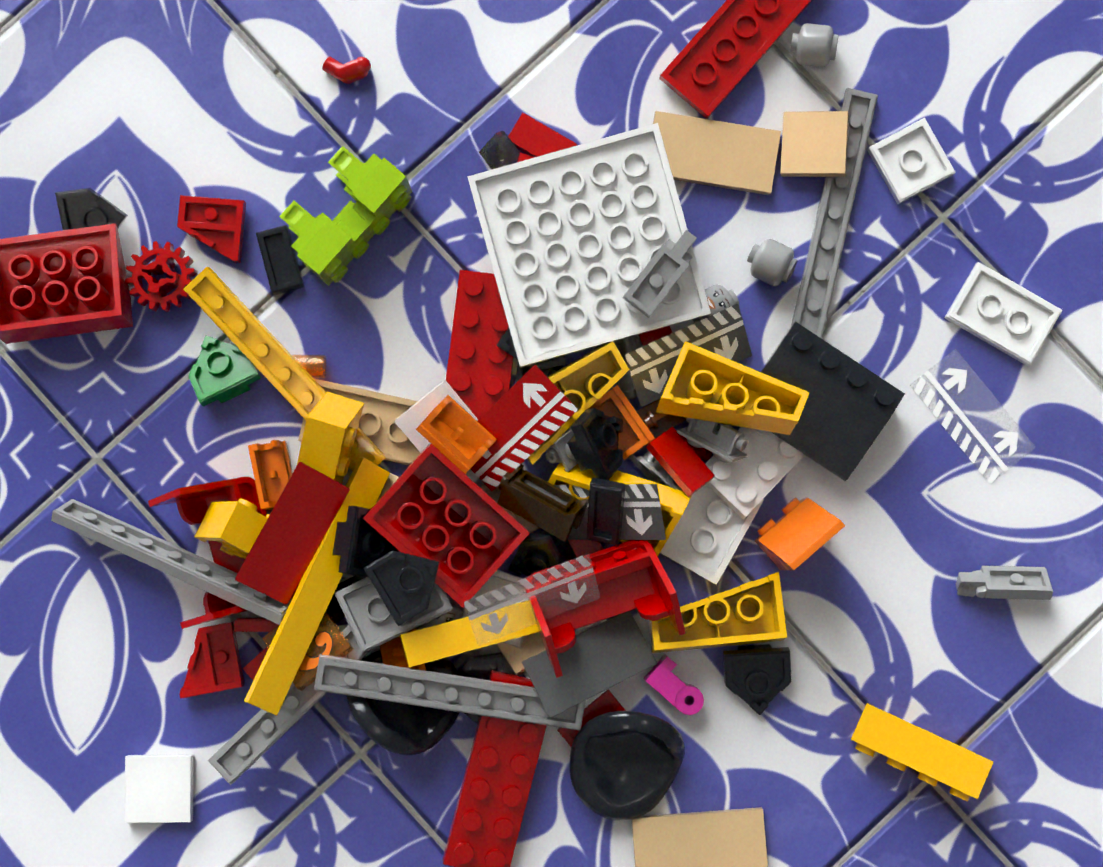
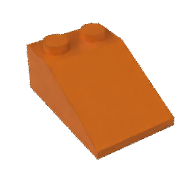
[754,497,845,571]

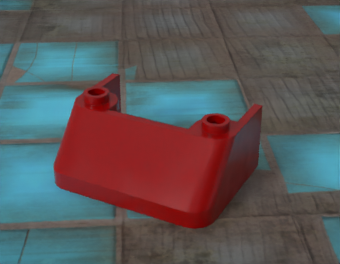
[148,477,267,629]
[525,540,686,678]

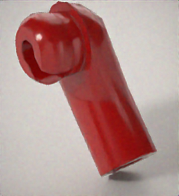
[322,56,371,84]

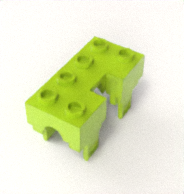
[279,146,412,286]

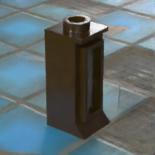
[498,464,589,542]

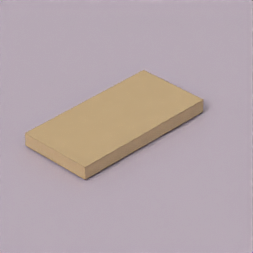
[653,111,781,195]
[298,378,420,466]
[632,807,768,867]

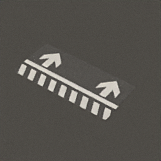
[910,349,1035,483]
[464,554,600,646]

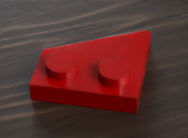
[177,195,246,263]
[179,622,245,699]

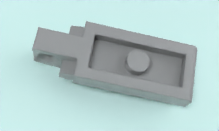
[622,230,697,318]
[955,566,1053,600]

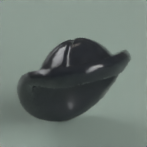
[346,650,460,755]
[570,711,685,820]

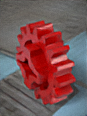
[125,241,198,312]

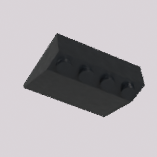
[761,321,905,481]

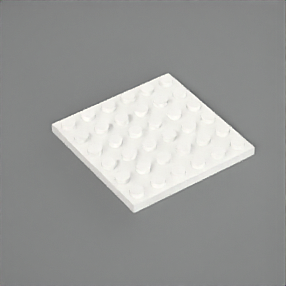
[467,123,711,367]

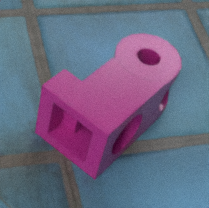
[644,654,704,715]

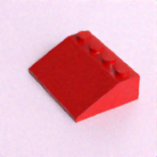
[0,224,133,344]
[363,443,530,608]

